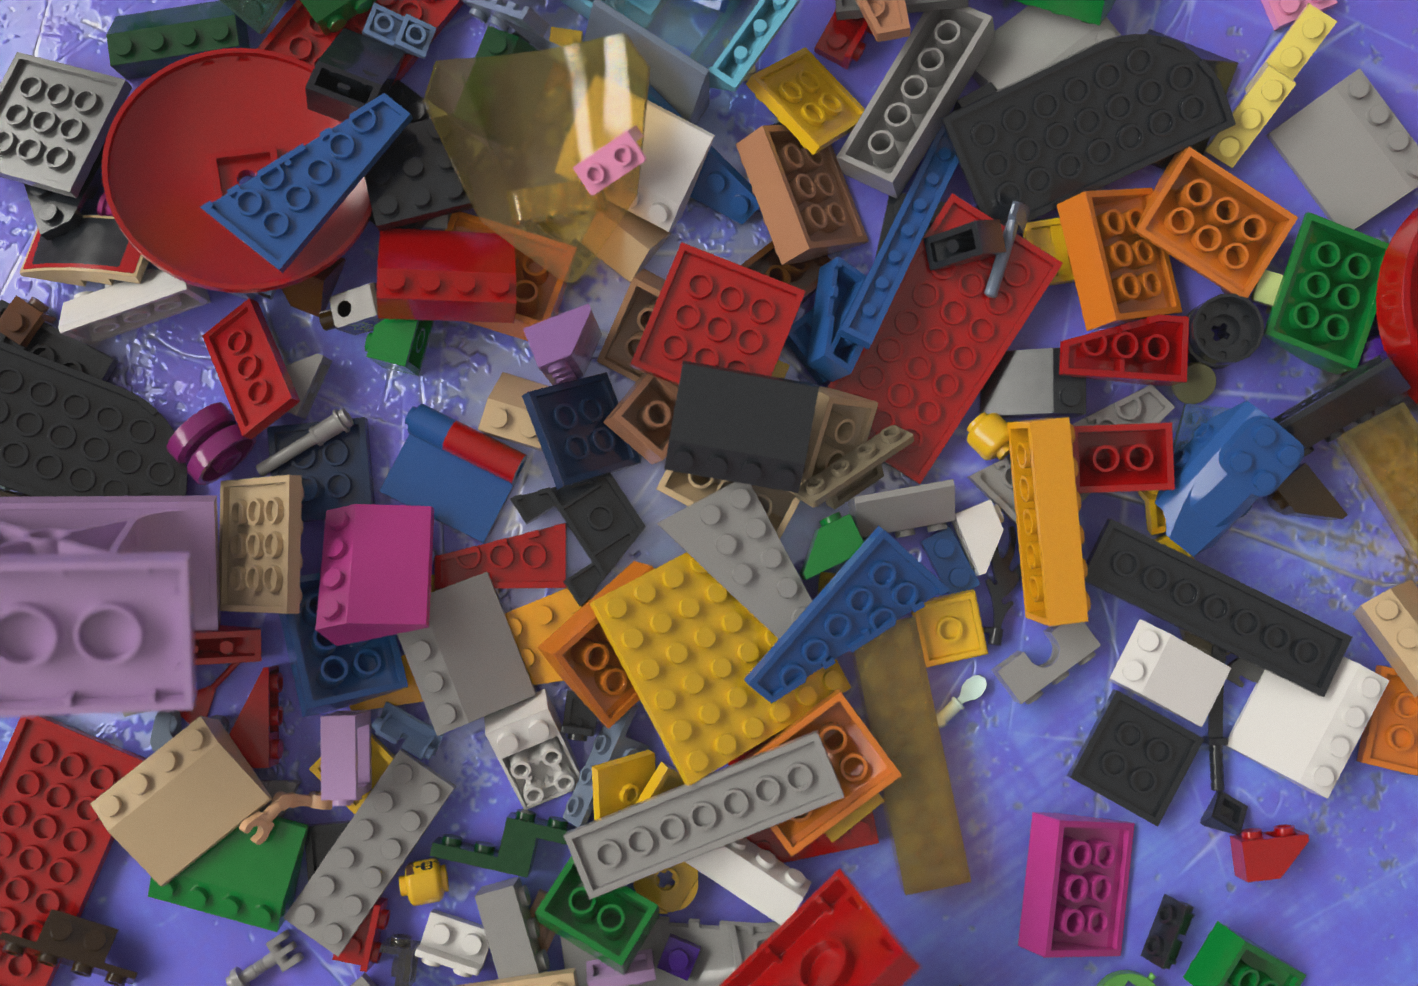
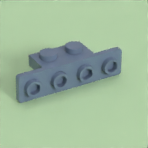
[563,704,649,827]

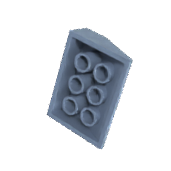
[581,0,709,125]

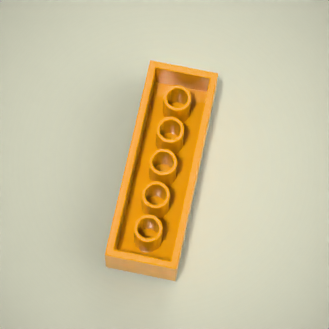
[1007,417,1091,626]

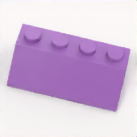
[523,303,602,386]

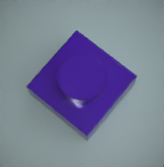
[657,933,701,981]

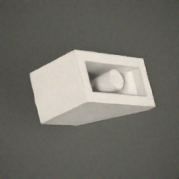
[951,500,1004,576]

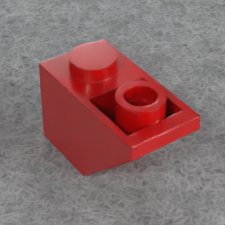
[1230,824,1309,882]

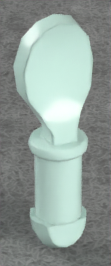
[933,675,987,728]

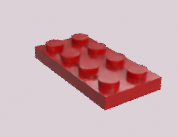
[202,298,301,440]

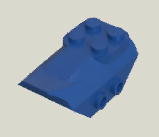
[1155,401,1305,557]

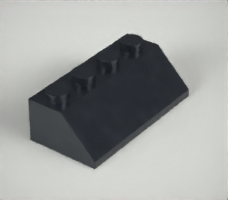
[1273,351,1411,457]

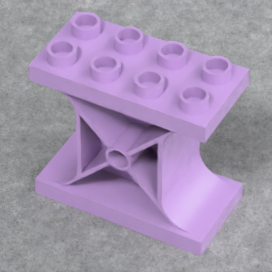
[0,495,221,717]

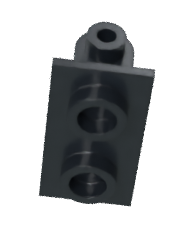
[1140,894,1195,970]

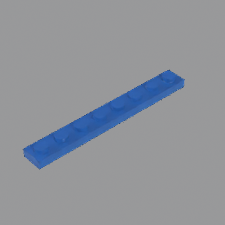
[839,125,958,350]

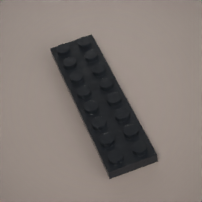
[1084,519,1352,697]

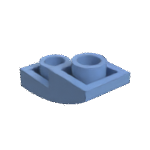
[362,2,436,59]

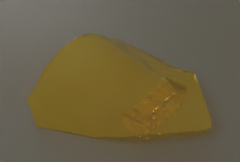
[423,33,651,283]

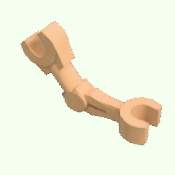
[239,791,332,845]

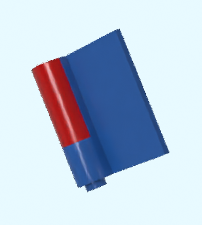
[379,404,527,543]

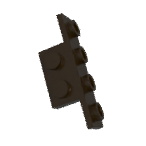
[0,909,137,986]

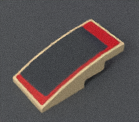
[19,215,148,287]

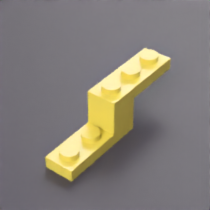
[1205,3,1338,168]

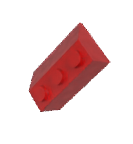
[1072,422,1175,493]

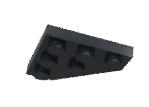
[24,143,105,241]

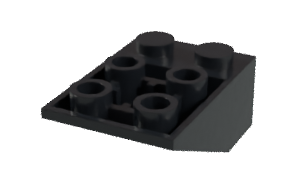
[305,28,406,122]

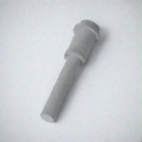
[256,408,354,476]

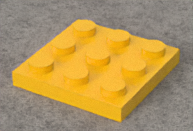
[745,47,865,155]

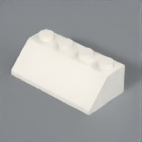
[58,269,211,345]

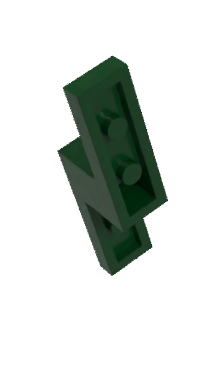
[429,809,577,878]

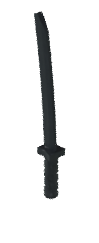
[1203,644,1228,791]

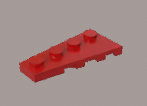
[435,523,567,589]

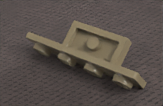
[794,425,914,510]

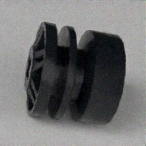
[1186,294,1264,369]

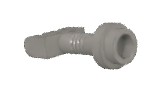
[226,930,304,986]

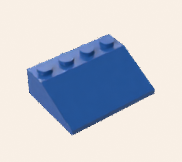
[279,572,408,717]

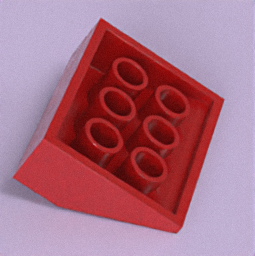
[376,228,516,323]

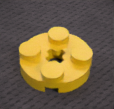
[633,862,698,914]

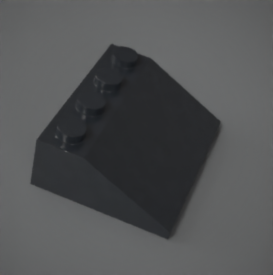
[664,360,819,493]

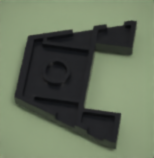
[510,473,646,607]

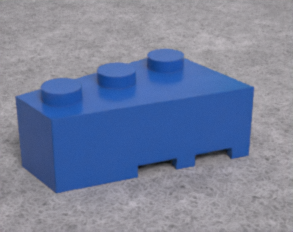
[806,256,867,382]

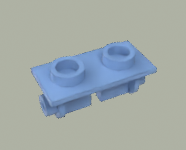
[371,702,444,760]

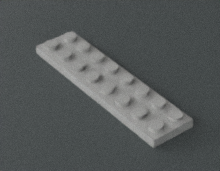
[563,730,844,899]

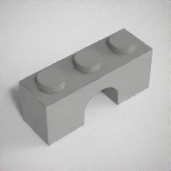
[991,622,1101,704]

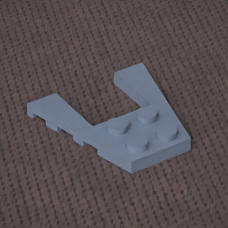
[462,0,608,82]

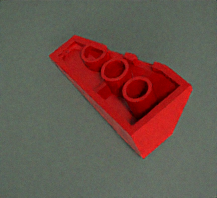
[1059,314,1189,386]

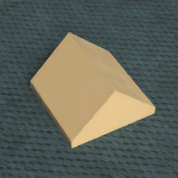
[581,202,671,283]

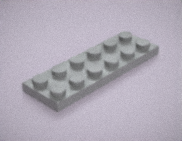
[284,749,456,957]

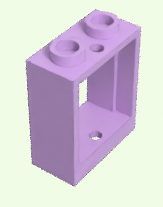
[321,710,372,806]

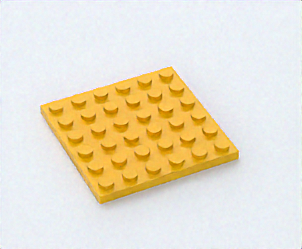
[589,552,852,786]

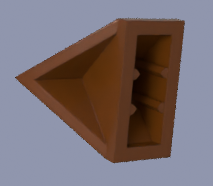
[281,257,346,317]

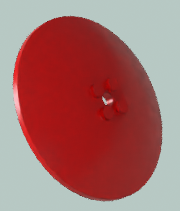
[102,48,373,293]

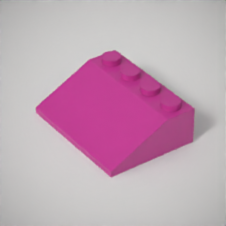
[315,504,434,646]
[1018,812,1135,958]

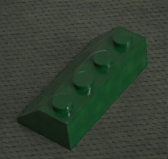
[106,0,250,80]

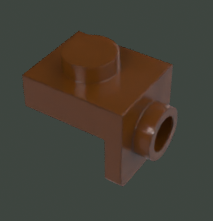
[0,295,56,347]

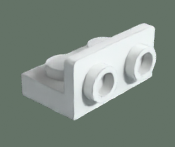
[415,909,489,977]

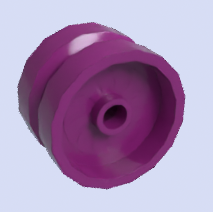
[167,402,256,485]

